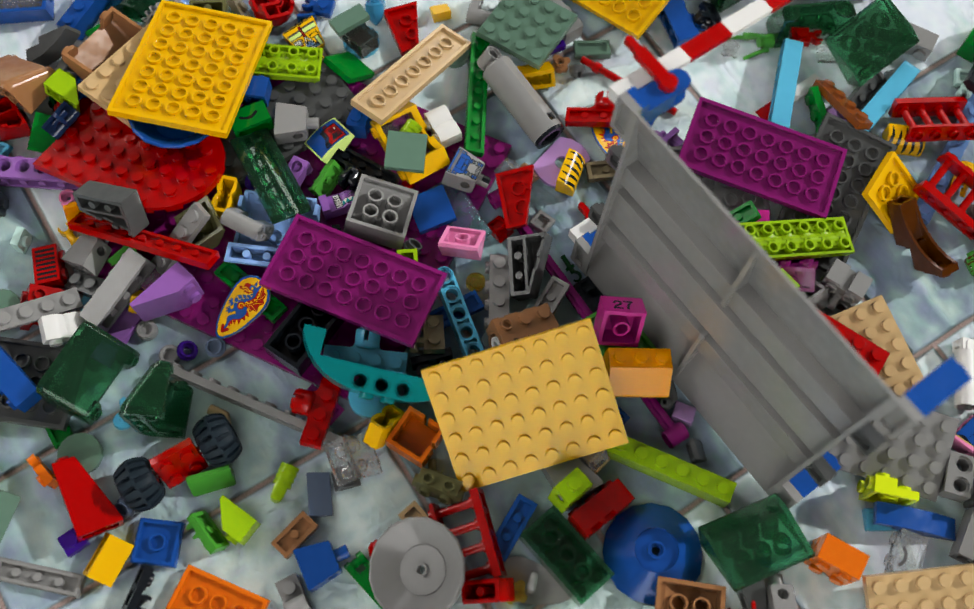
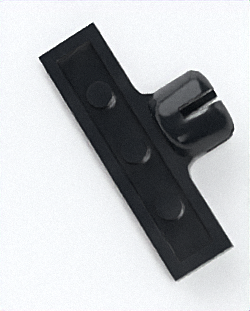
[331,147,400,192]

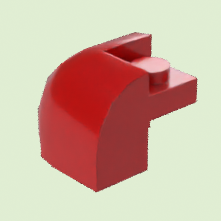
[249,0,295,27]

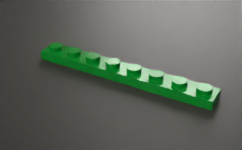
[464,31,489,158]

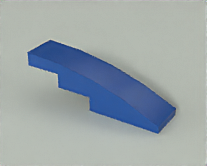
[873,501,956,541]

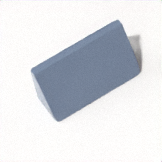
[306,472,333,519]

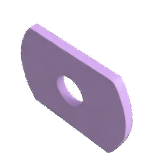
[533,137,590,188]

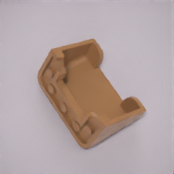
[61,6,143,80]
[0,55,55,114]

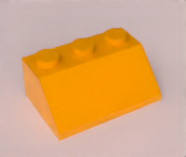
[603,347,673,398]

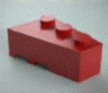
[0,97,31,141]
[566,478,635,543]

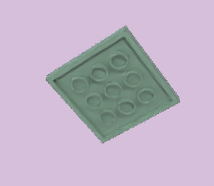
[477,0,578,70]

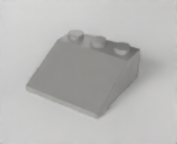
[343,174,419,250]

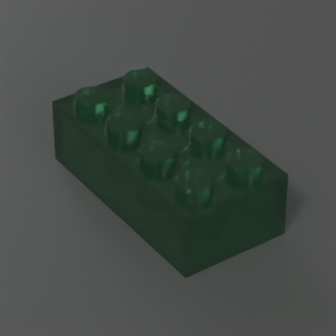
[519,505,615,607]

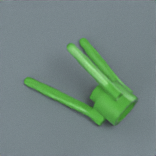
[731,33,775,60]

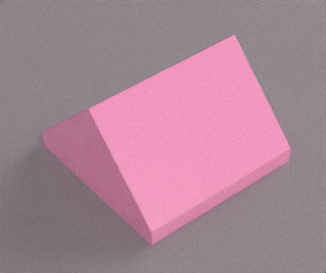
[438,225,486,261]

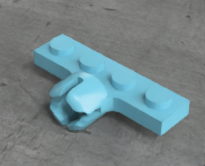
[323,327,409,374]

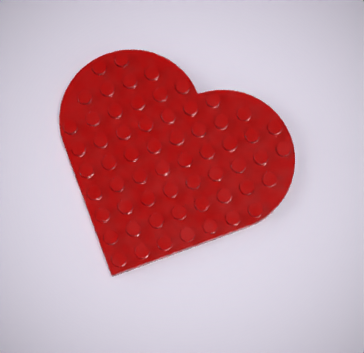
[33,102,227,213]

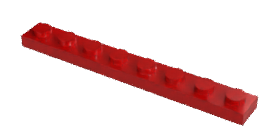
[67,212,220,270]

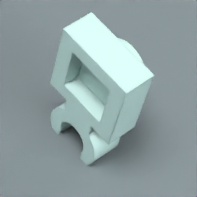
[953,68,972,100]

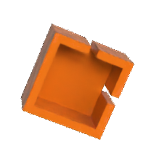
[385,406,443,469]
[803,533,870,586]

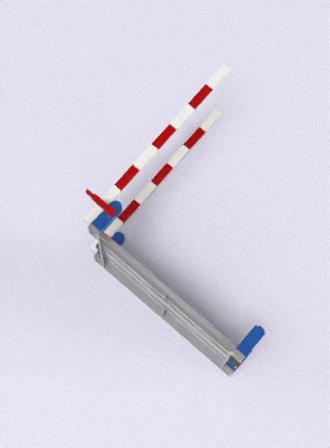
[568,0,973,512]

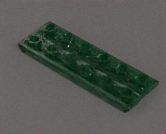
[229,128,311,225]

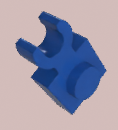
[302,0,336,19]

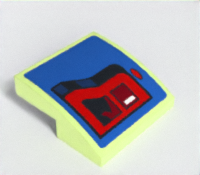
[304,118,355,164]

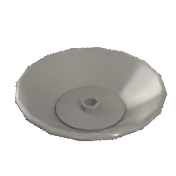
[369,517,465,609]

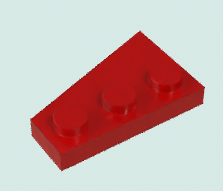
[383,1,419,56]
[495,164,534,231]

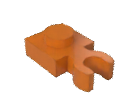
[26,454,58,489]

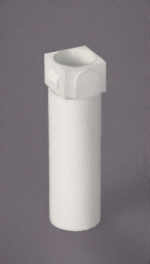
[952,337,974,410]

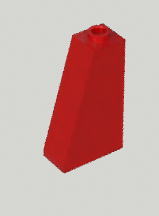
[51,456,124,542]

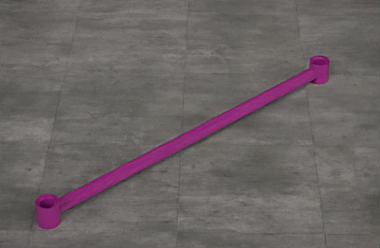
[487,189,690,449]

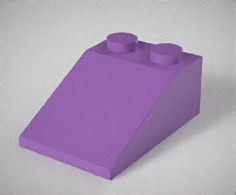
[129,261,204,322]

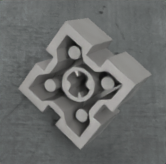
[819,259,874,311]

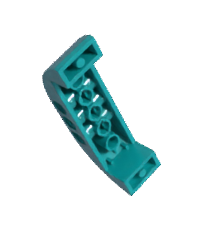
[302,324,430,405]

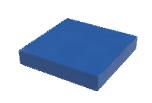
[412,184,457,235]
[130,518,186,568]

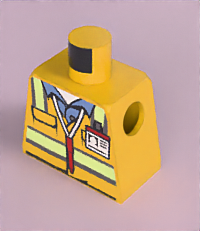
[282,15,325,59]

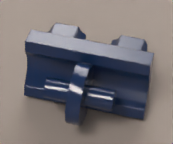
[41,101,81,140]

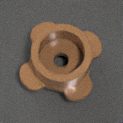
[551,55,570,73]

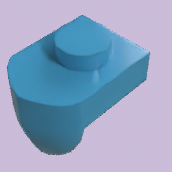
[365,0,386,26]

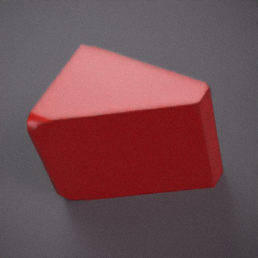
[484,215,514,243]

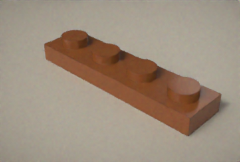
[812,79,873,130]

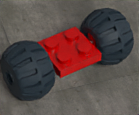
[113,413,242,512]

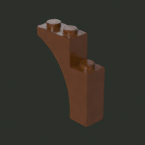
[887,195,959,278]

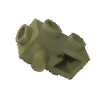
[412,459,465,505]

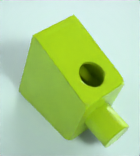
[547,467,593,514]

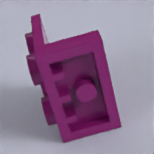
[775,258,819,292]

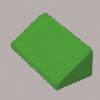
[186,465,236,497]

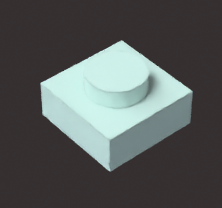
[10,226,32,254]

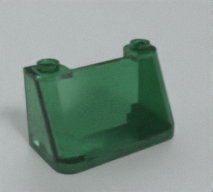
[766,0,856,48]
[36,321,140,426]
[119,360,194,439]

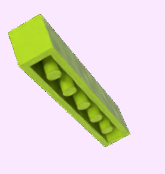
[605,436,737,508]

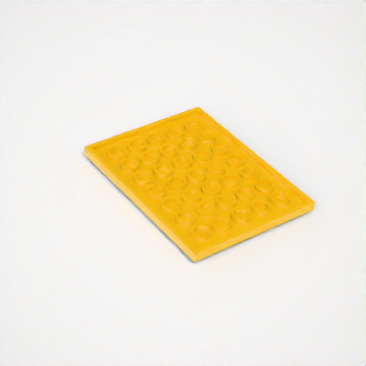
[106,0,273,139]
[420,317,629,492]

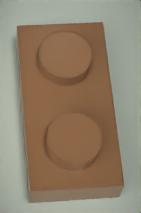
[271,511,319,560]

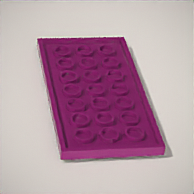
[678,96,848,218]
[259,214,447,349]

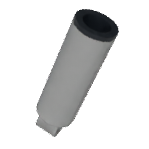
[477,46,564,149]

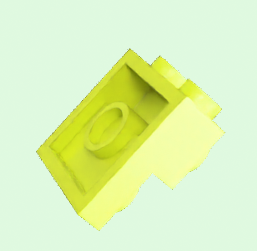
[857,472,920,506]

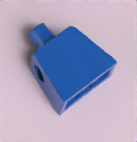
[293,541,351,593]

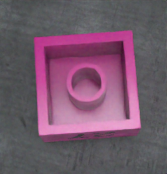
[593,296,647,347]

